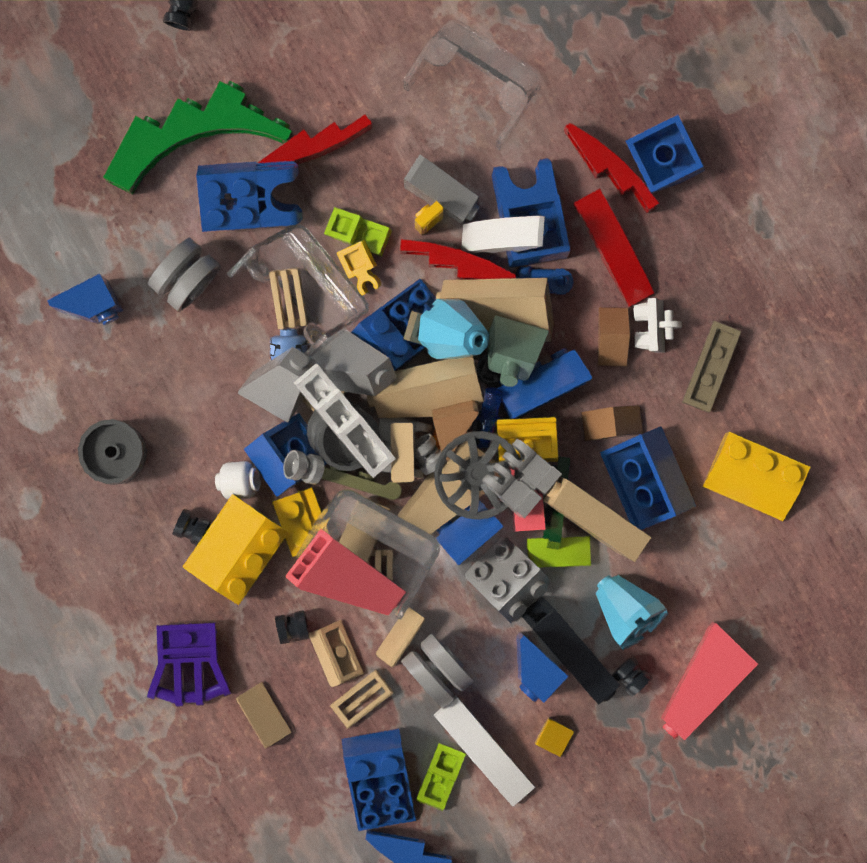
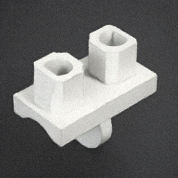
[634,298,682,353]

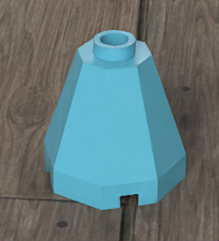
[418,299,489,359]
[595,575,668,650]

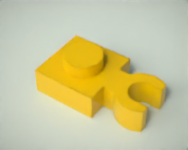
[337,239,381,295]

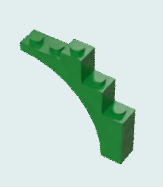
[103,81,293,195]

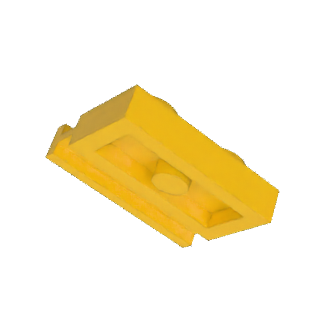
[497,417,558,462]
[272,487,330,557]

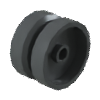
[307,399,380,471]
[78,419,147,485]

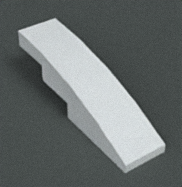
[461,216,544,254]
[293,364,396,478]
[434,696,535,806]

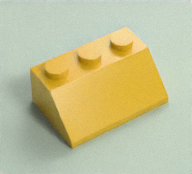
[702,432,810,521]
[183,494,289,606]

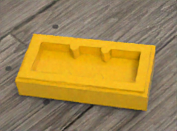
[415,201,444,235]

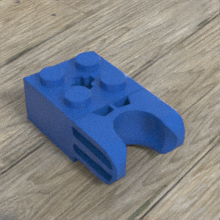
[492,158,571,268]
[196,161,303,232]

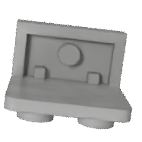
[465,536,552,623]

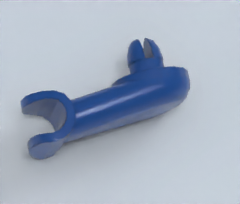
[515,266,574,295]

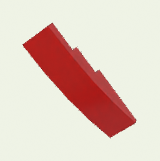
[258,114,372,164]
[564,123,659,213]
[574,188,654,307]
[400,239,516,280]

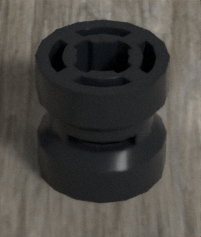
[163,0,198,31]
[477,355,501,385]
[172,509,211,546]
[275,610,310,644]
[612,656,653,697]

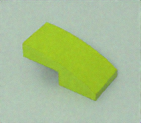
[324,207,392,257]
[527,536,591,568]
[416,743,466,811]

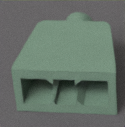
[487,315,549,387]

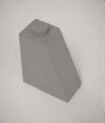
[404,155,480,225]
[311,330,397,396]
[238,347,318,423]

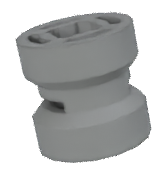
[413,434,447,475]
[283,450,324,484]

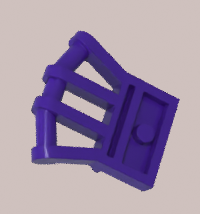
[147,623,232,707]

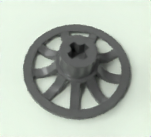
[434,431,521,520]

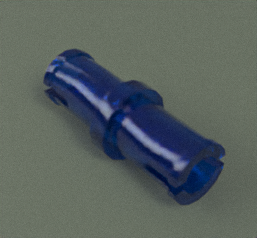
[475,387,504,448]

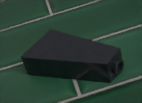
[521,596,621,705]

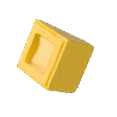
[535,717,574,757]

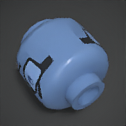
[270,329,308,361]

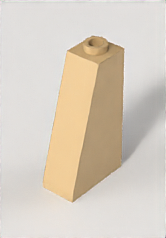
[436,278,554,342]
[367,356,487,418]
[396,441,501,540]
[543,477,651,562]

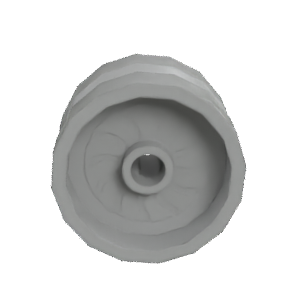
[148,237,221,313]
[401,633,474,709]

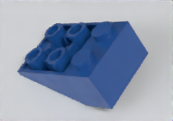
[351,279,436,371]
[342,729,416,831]

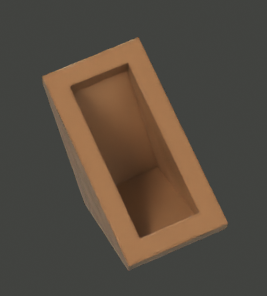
[597,307,630,366]
[432,400,479,461]
[581,405,643,441]

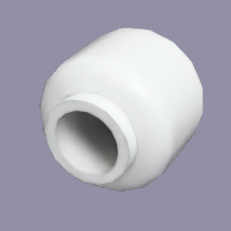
[215,461,261,500]

